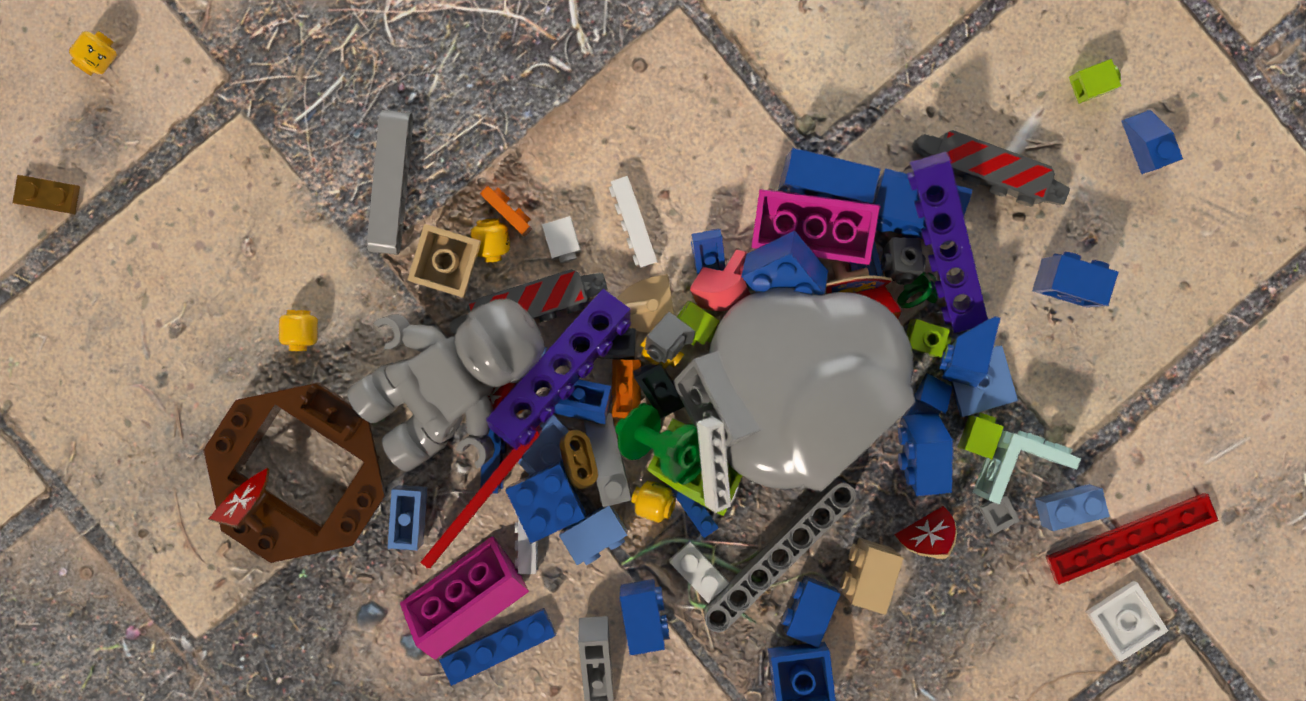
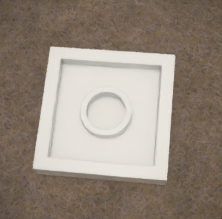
[1085,581,1168,662]

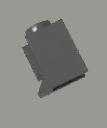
[645,312,695,364]

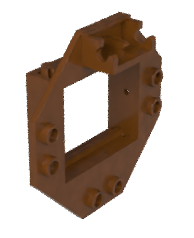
[203,382,386,563]

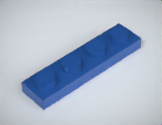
[439,608,556,686]

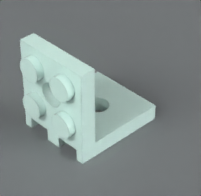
[972,430,1081,504]

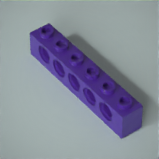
[907,152,988,333]
[486,289,631,450]

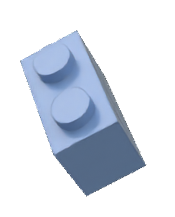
[1034,484,1110,531]
[388,485,427,550]
[559,505,628,565]

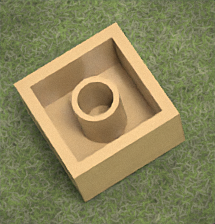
[840,538,904,615]

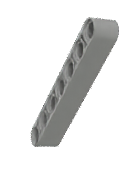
[704,480,856,633]

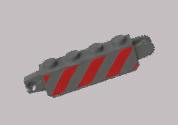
[912,130,1070,207]
[449,269,608,334]

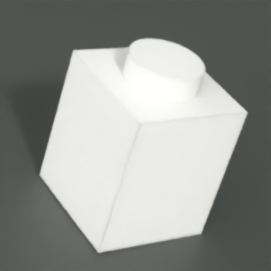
[542,216,581,263]

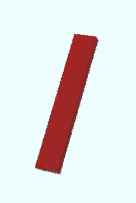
[420,425,542,569]
[1045,493,1219,585]

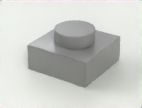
[979,494,1020,534]

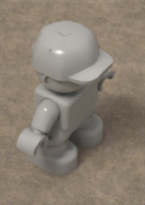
[347,299,545,472]

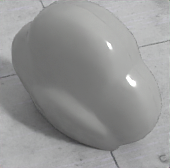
[709,288,915,491]

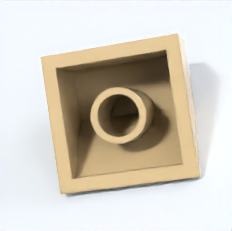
[407,224,482,298]

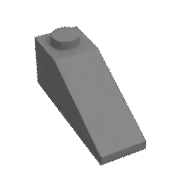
[583,413,632,507]
[578,616,614,701]

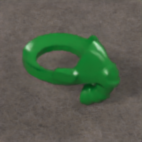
[897,272,938,309]

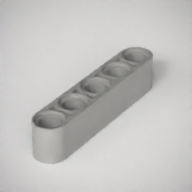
[367,110,413,255]

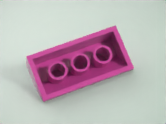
[751,189,880,265]
[400,536,529,660]

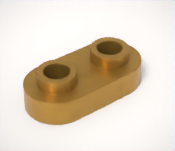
[559,430,598,489]

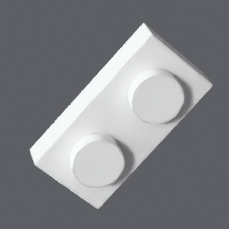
[669,540,730,603]

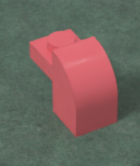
[690,250,751,311]

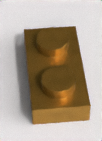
[12,174,80,215]

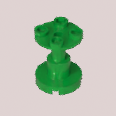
[615,403,702,485]

